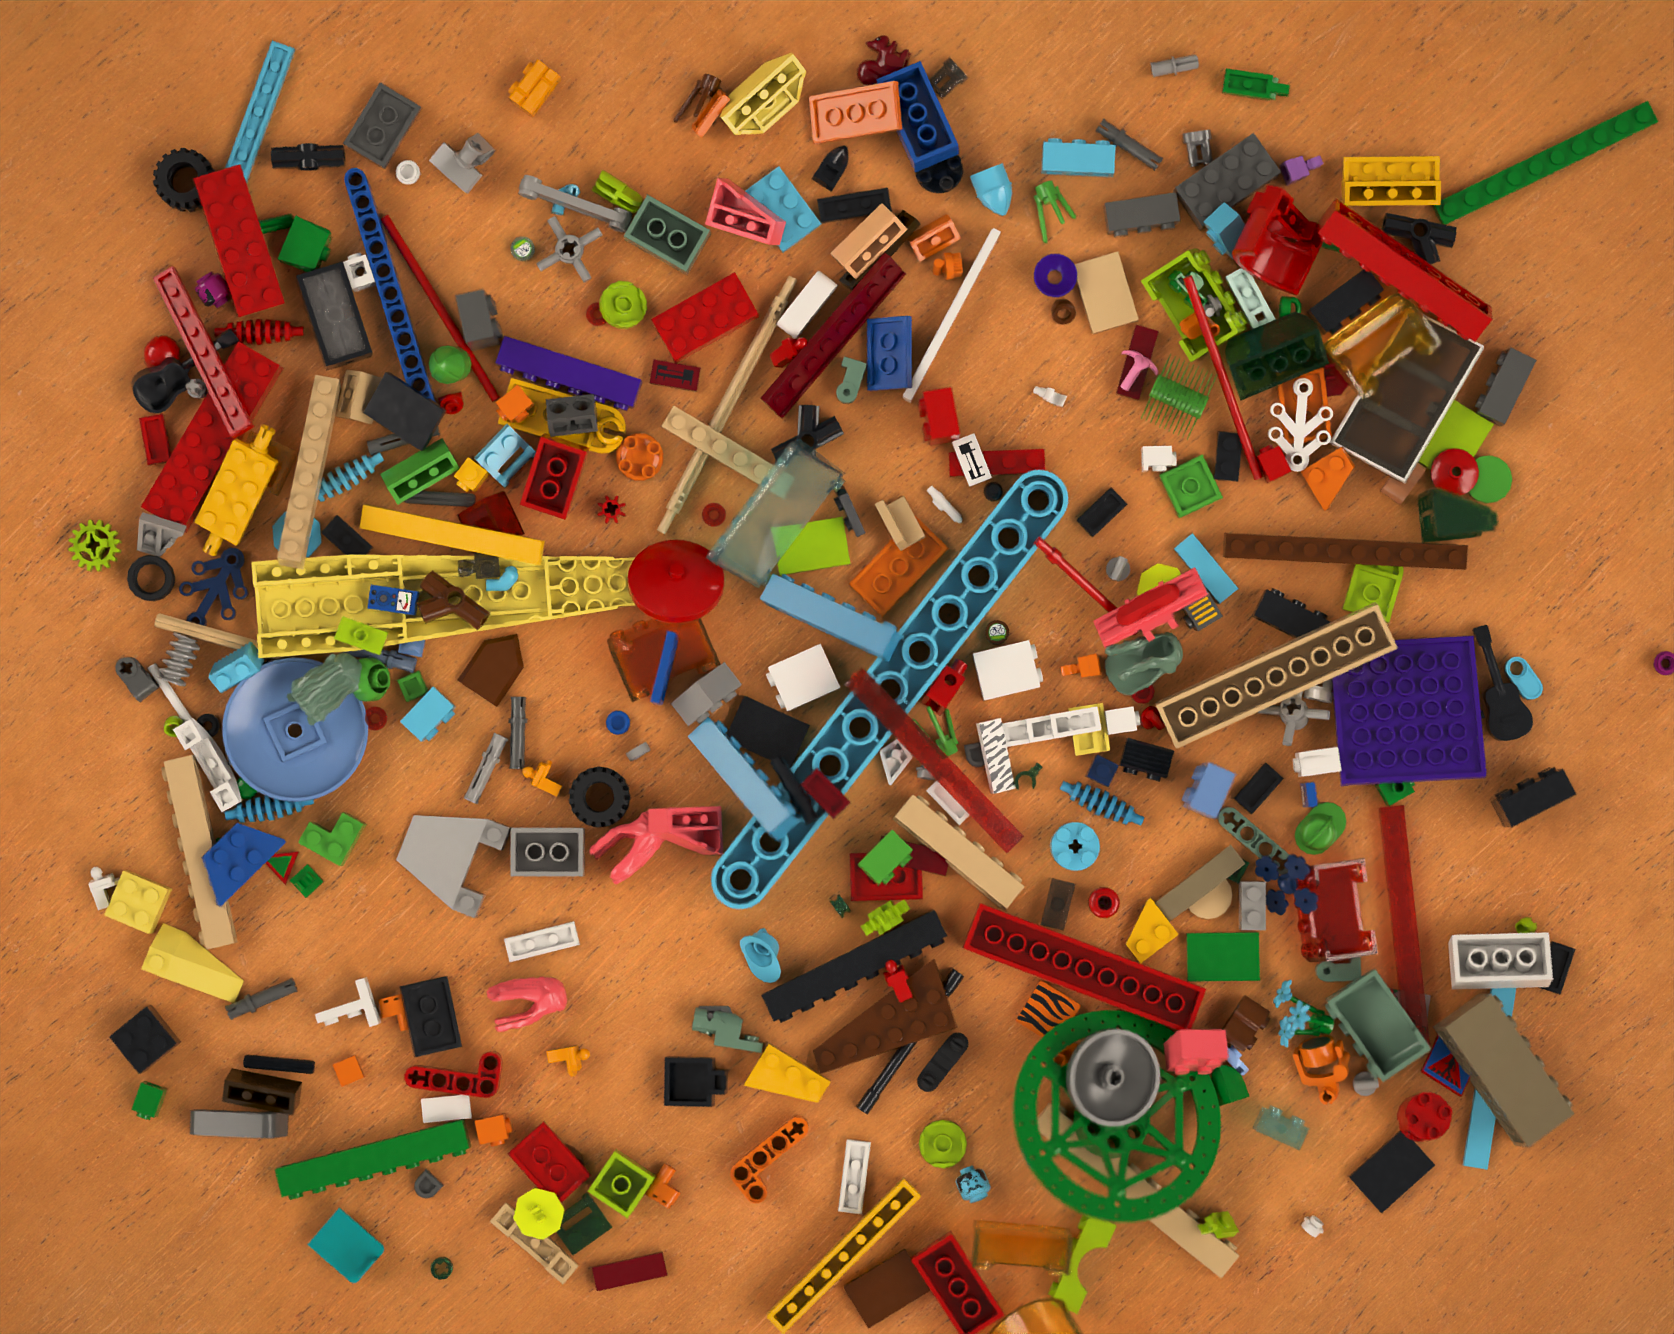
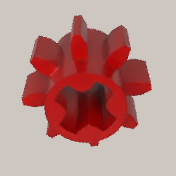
[598,495,626,524]

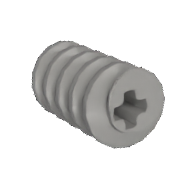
[158,632,200,686]

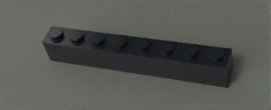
[761,910,947,1023]

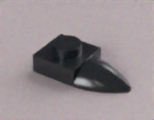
[812,145,848,192]

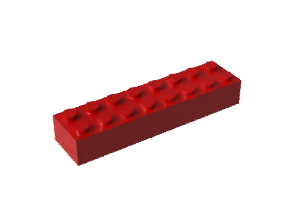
[1318,198,1493,342]
[140,341,284,533]

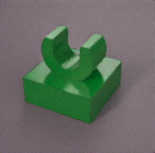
[290,864,325,898]

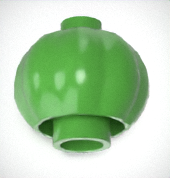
[353,657,390,702]

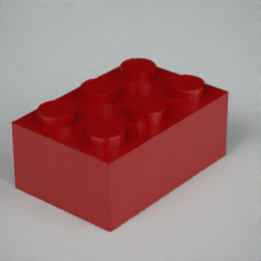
[918,387,960,446]
[520,433,590,520]

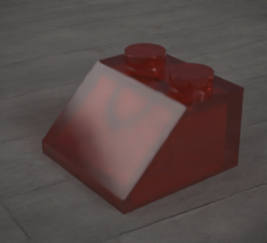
[457,491,525,556]

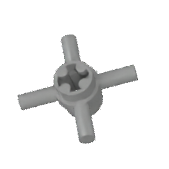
[536,216,603,283]
[1258,691,1330,746]

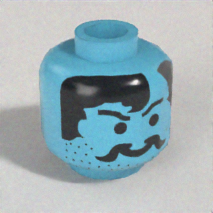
[955,1165,991,1203]

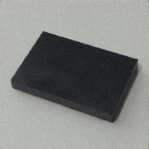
[364,372,447,451]
[727,696,810,769]
[399,976,462,1057]
[1348,1131,1435,1213]

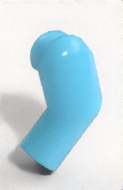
[552,184,580,215]
[486,566,519,591]

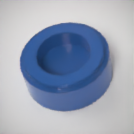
[606,711,630,735]

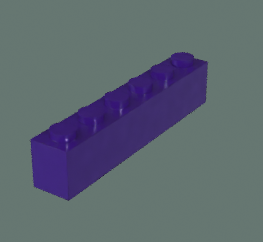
[495,336,642,411]

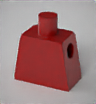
[921,659,968,716]

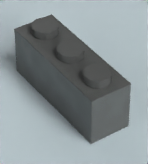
[1103,192,1180,237]
[1475,347,1537,426]

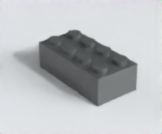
[1173,133,1281,230]

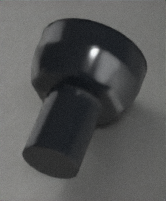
[984,482,1003,501]

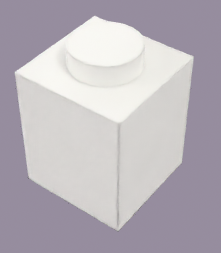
[1104,706,1140,735]

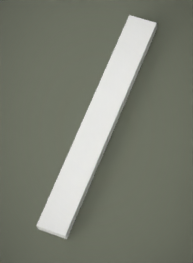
[903,228,1001,403]

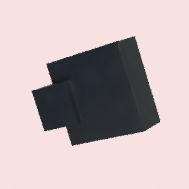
[664,1056,728,1107]

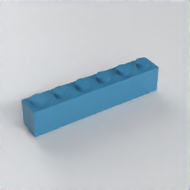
[760,574,902,662]
[688,717,800,841]

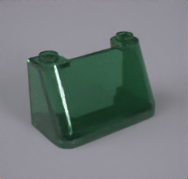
[1418,488,1498,543]

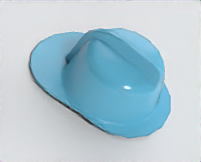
[740,928,781,983]

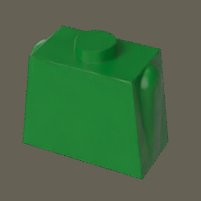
[278,215,332,272]

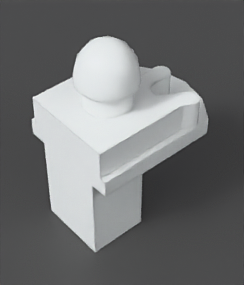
[88,867,120,910]

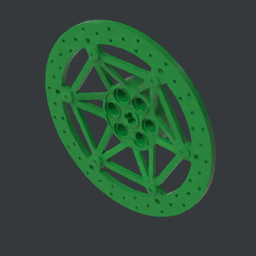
[1012,1010,1221,1223]

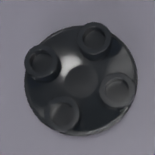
[915,155,963,193]

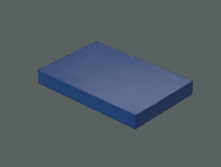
[867,316,912,391]
[650,631,679,706]

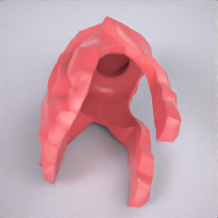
[589,811,664,884]
[487,977,567,1032]

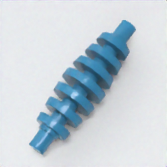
[1060,781,1144,826]
[225,795,314,823]

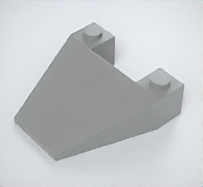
[396,815,511,918]

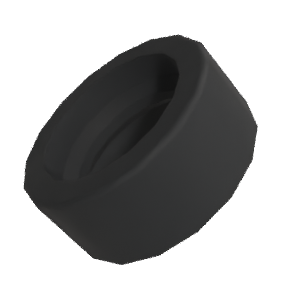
[127,555,175,601]

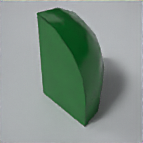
[1211,1065,1249,1106]

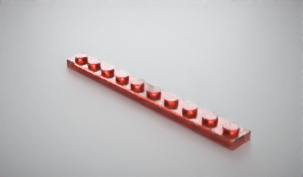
[845,667,1024,853]
[1378,805,1430,1045]

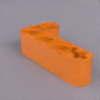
[730,1116,809,1204]

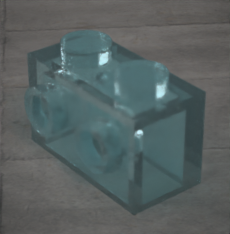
[1253,1105,1309,1150]

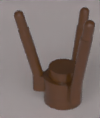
[673,74,722,125]

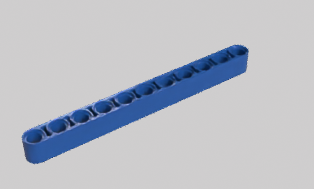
[344,168,436,402]

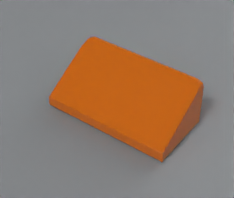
[907,214,961,262]

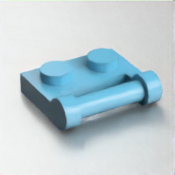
[474,424,536,488]

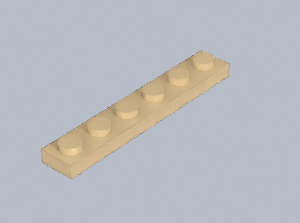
[661,406,797,500]

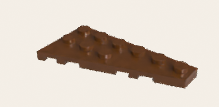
[813,959,957,1074]

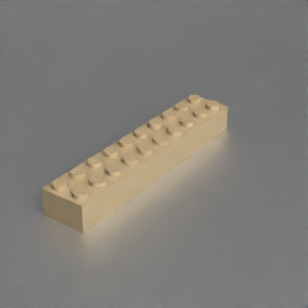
[1155,602,1397,749]

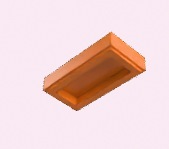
[692,89,730,137]

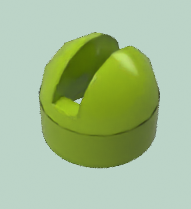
[164,716,183,737]
[1515,917,1537,933]

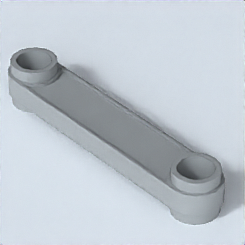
[518,175,632,233]

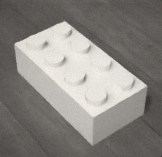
[1448,933,1553,989]

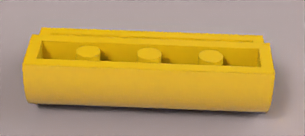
[1341,156,1441,206]

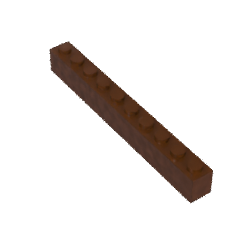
[1223,533,1468,570]

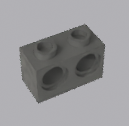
[546,394,598,437]

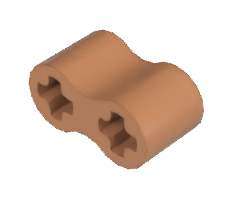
[1380,455,1426,505]

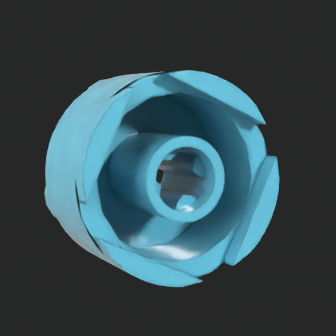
[1050,822,1100,871]

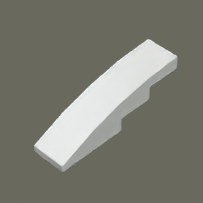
[1002,707,1101,747]

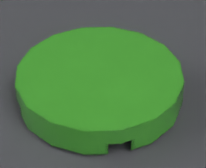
[1468,455,1512,504]

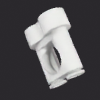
[1303,679,1333,703]

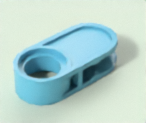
[1504,657,1543,700]

